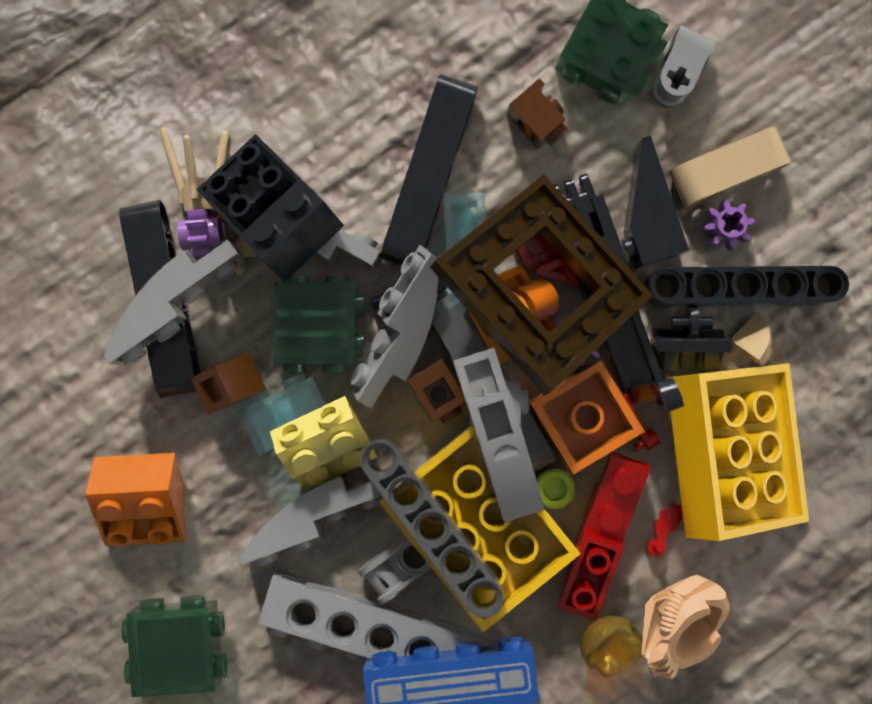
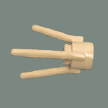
[160,127,229,213]

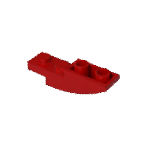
[557,452,651,621]

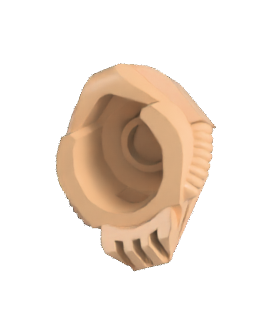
[641,575,730,679]

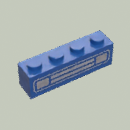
[363,637,539,704]

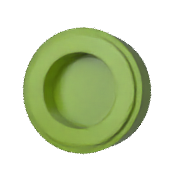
[536,468,575,509]

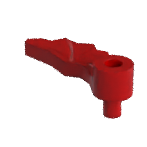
[623,393,661,452]
[645,503,683,557]

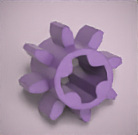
[701,199,755,251]
[177,208,224,259]

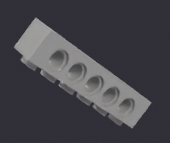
[258,570,500,662]

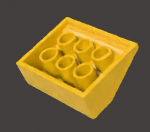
[666,363,809,541]
[379,424,580,632]

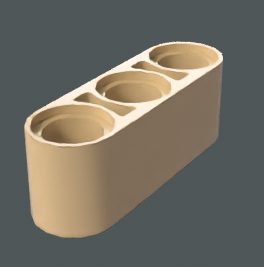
[669,126,791,208]

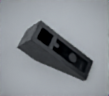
[621,135,689,270]

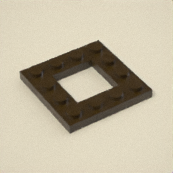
[430,174,653,396]

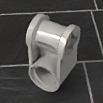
[652,25,717,108]
[357,537,430,605]

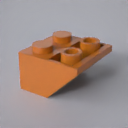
[85,453,186,547]

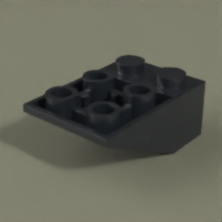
[196,134,344,282]

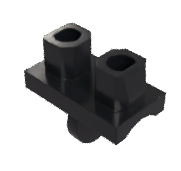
[650,305,732,371]

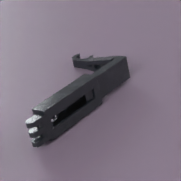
[554,173,684,412]

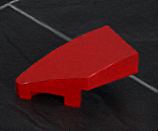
[517,233,580,287]

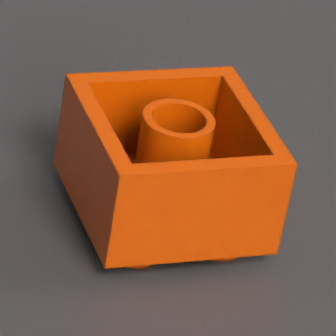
[528,360,645,474]

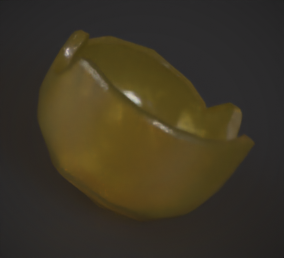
[580,615,643,677]

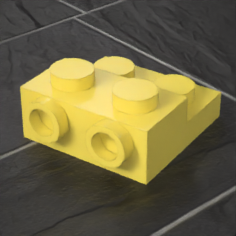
[270,396,377,491]

